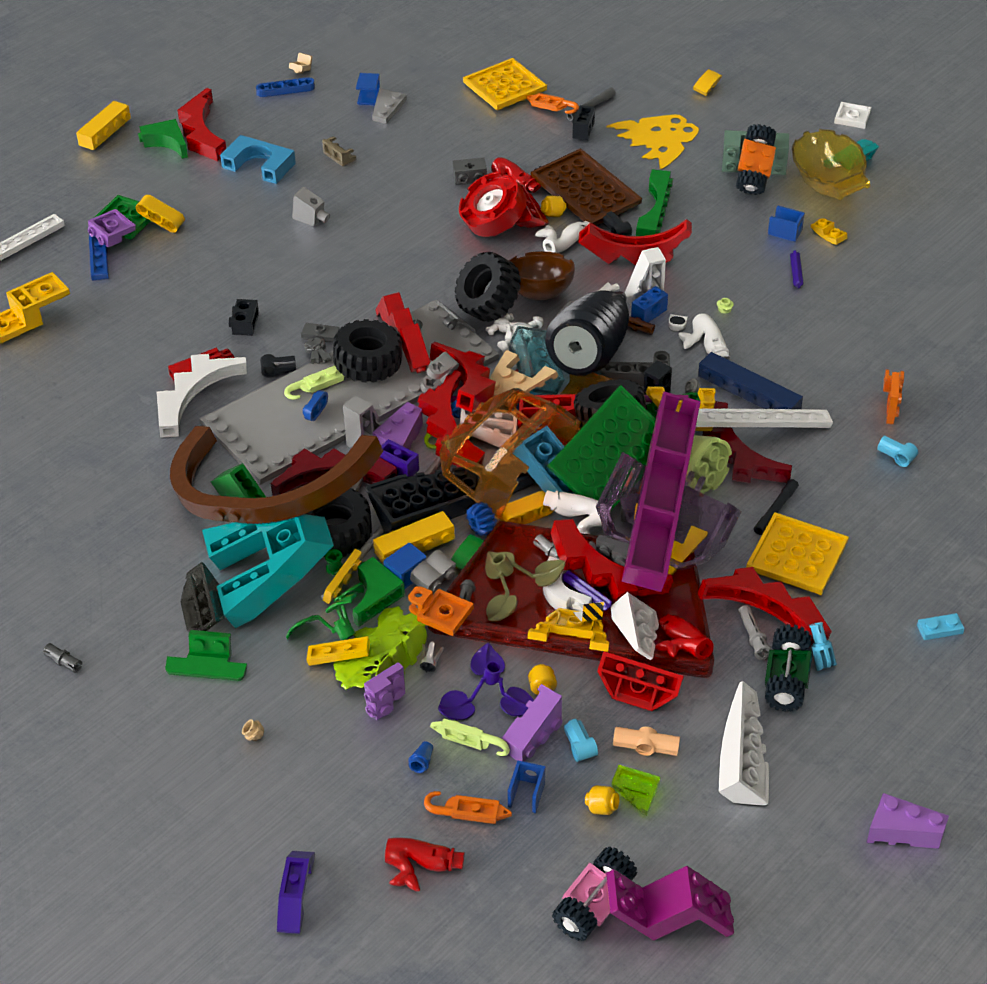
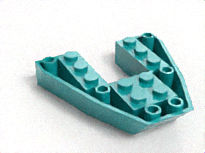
[202,514,334,628]

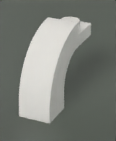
[543,556,592,611]

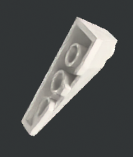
[610,592,659,660]

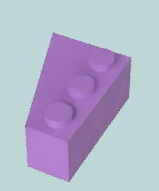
[372,402,423,450]
[502,684,562,762]
[867,793,949,849]

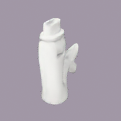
[535,221,590,253]
[678,314,730,360]
[543,490,612,543]

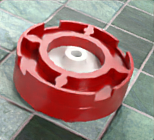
[459,172,527,237]

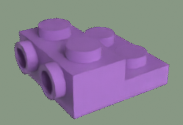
[88,209,136,247]
[364,662,405,720]

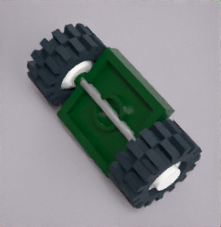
[765,624,812,712]

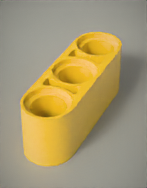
[136,195,185,233]
[497,491,555,530]

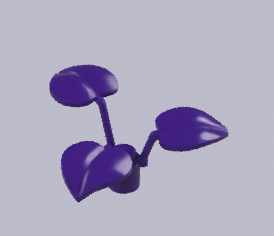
[438,643,534,720]

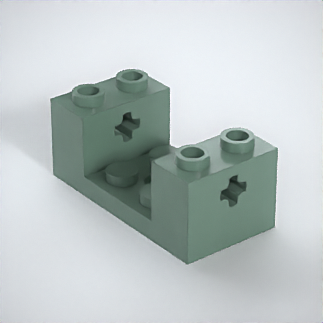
[722,130,789,175]

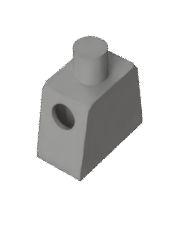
[292,187,330,226]

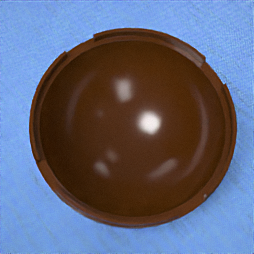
[509,251,575,301]

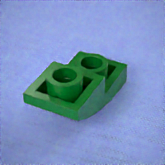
[451,534,488,573]

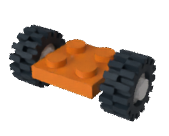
[736,124,776,195]

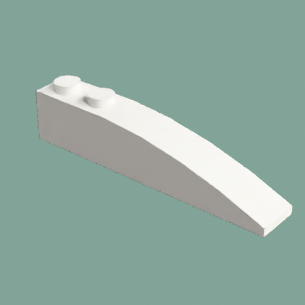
[719,681,769,806]

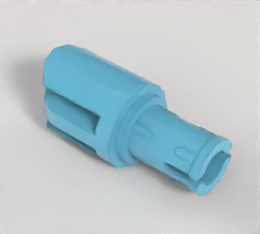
[809,622,837,671]

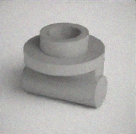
[685,378,701,393]

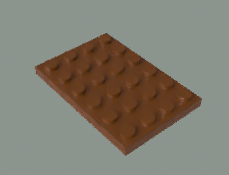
[531,148,642,226]

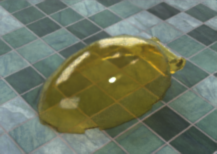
[792,129,870,200]

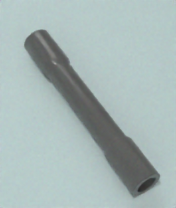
[566,87,616,121]

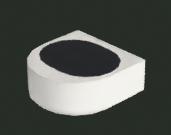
[668,314,688,331]

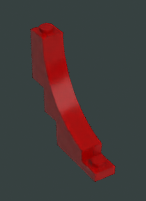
[177,88,226,161]
[375,292,431,374]

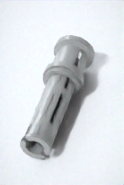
[738,605,772,660]

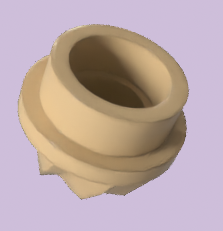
[242,719,264,741]

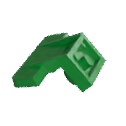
[165,630,247,681]

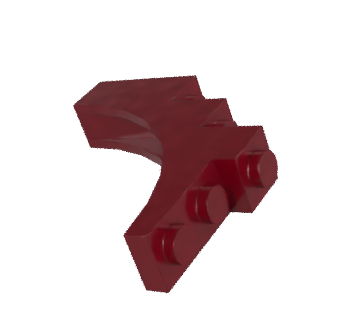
[702,401,792,483]
[270,448,398,496]

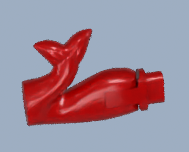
[491,157,541,193]
[655,614,714,660]
[385,838,465,891]

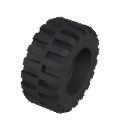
[455,251,521,322]
[333,319,402,383]
[574,379,647,429]
[306,488,372,557]

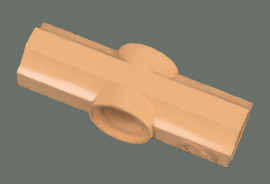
[613,727,680,756]

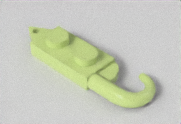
[284,366,345,400]
[430,718,510,756]

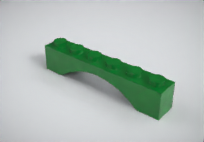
[636,169,673,237]

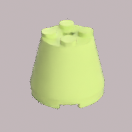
[685,435,732,494]

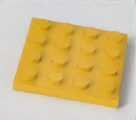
[463,58,547,110]
[746,512,849,596]

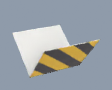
[573,602,604,622]

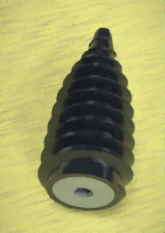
[545,290,629,376]

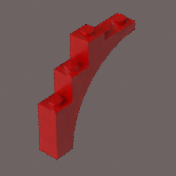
[579,219,692,265]
[429,342,496,412]
[418,370,485,467]
[550,519,673,603]
[698,567,832,648]

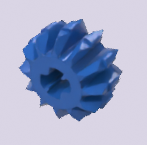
[466,502,497,536]

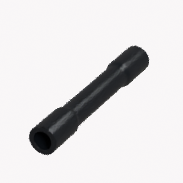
[753,479,799,535]

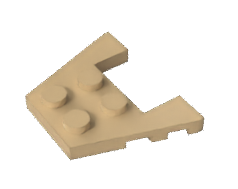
[489,350,559,406]

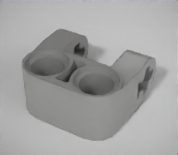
[420,352,459,393]

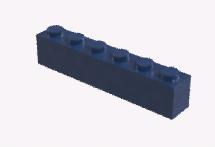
[698,352,803,409]

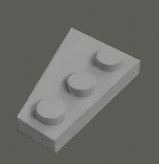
[372,88,407,124]

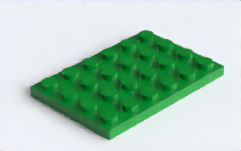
[547,385,656,511]

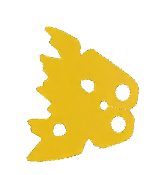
[606,114,699,169]

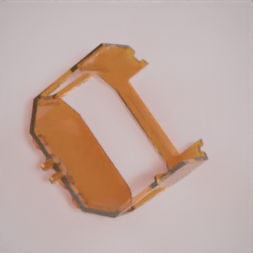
[440,388,581,520]

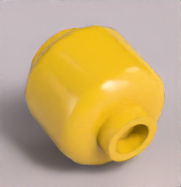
[541,196,566,217]
[528,664,557,695]
[585,785,620,815]

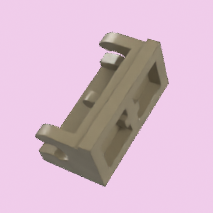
[322,136,356,166]

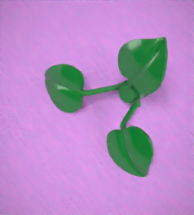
[286,583,364,640]

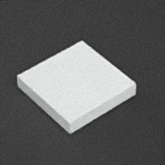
[834,102,872,129]

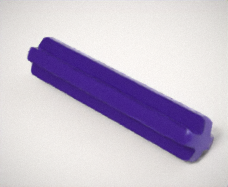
[790,250,804,288]
[563,570,612,611]

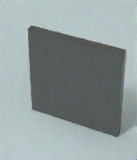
[436,300,476,332]

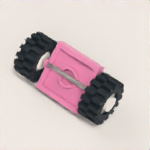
[552,846,637,941]

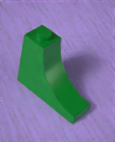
[138,119,188,159]
[210,463,266,498]
[352,557,405,627]

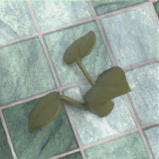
[485,551,566,622]

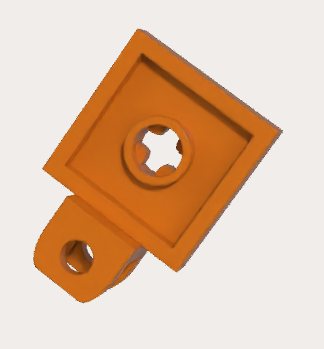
[883,369,904,424]
[408,586,474,636]

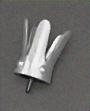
[420,641,444,673]

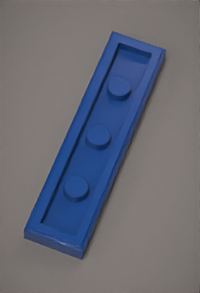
[89,235,109,281]

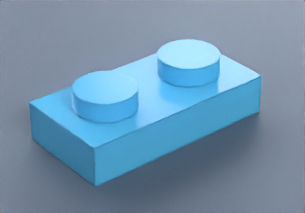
[917,613,964,640]

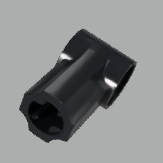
[603,211,632,236]
[260,354,296,378]

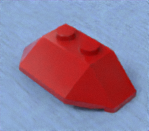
[515,183,549,228]
[597,651,684,712]

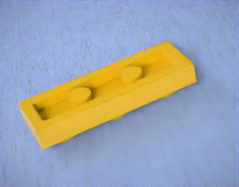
[322,549,362,604]
[306,636,370,666]

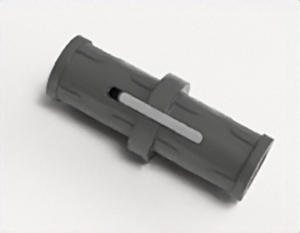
[43,643,83,673]

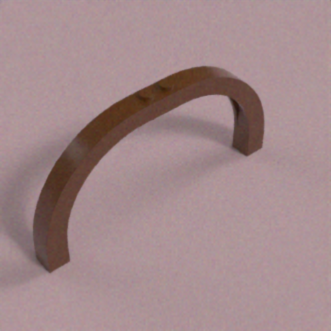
[170,426,383,524]

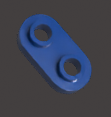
[303,390,328,421]

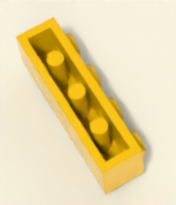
[76,101,131,150]
[373,511,455,565]

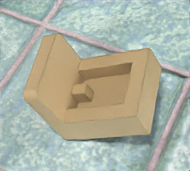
[289,53,312,74]

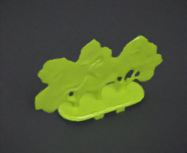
[334,606,427,690]

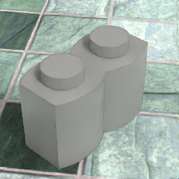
[410,549,456,592]

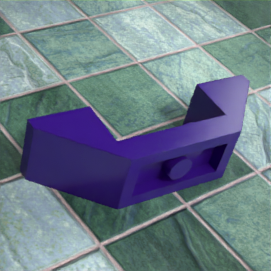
[277,851,315,934]

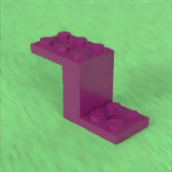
[606,866,734,940]

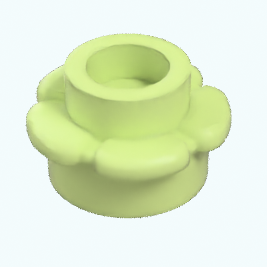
[717,298,734,314]

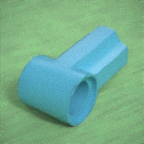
[877,435,919,467]
[564,719,598,762]

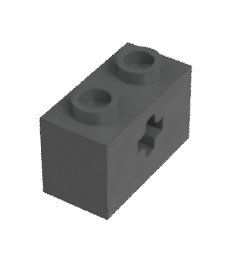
[453,158,487,185]

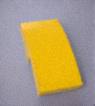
[693,69,722,96]
[811,218,848,245]

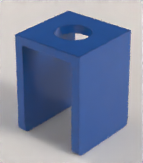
[356,73,380,105]
[768,205,805,242]
[384,543,426,589]
[508,760,545,813]

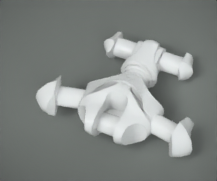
[486,313,544,353]

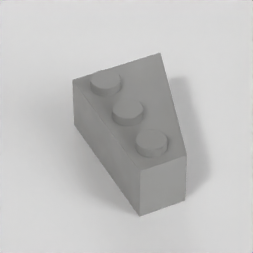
[343,395,382,448]

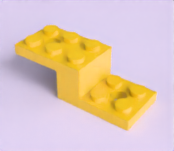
[0,272,70,344]

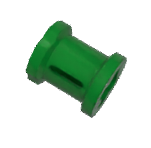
[325,549,343,576]

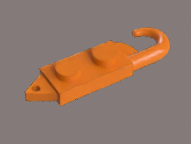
[527,93,579,114]
[424,791,512,824]

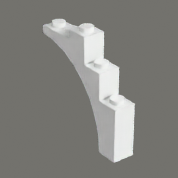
[157,354,247,438]

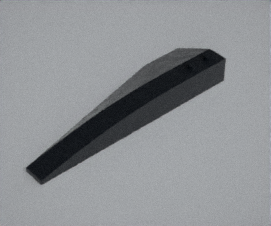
[365,460,536,533]

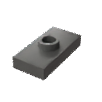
[301,323,340,343]

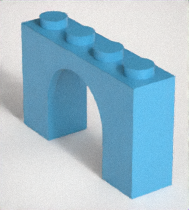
[220,135,296,184]

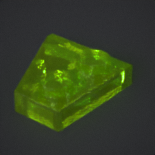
[611,765,660,816]

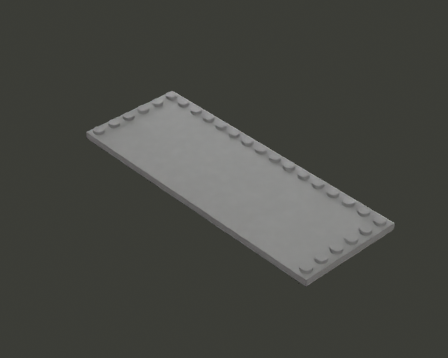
[200,300,499,485]

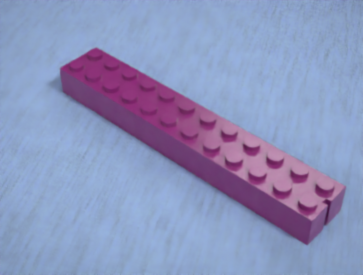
[621,392,701,592]

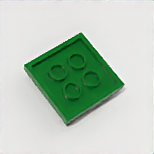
[94,195,150,240]

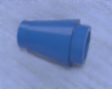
[409,741,433,773]

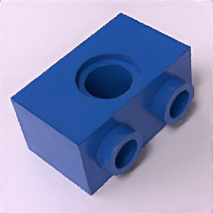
[631,286,668,323]

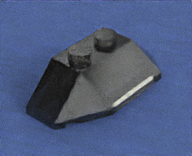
[180,562,226,632]

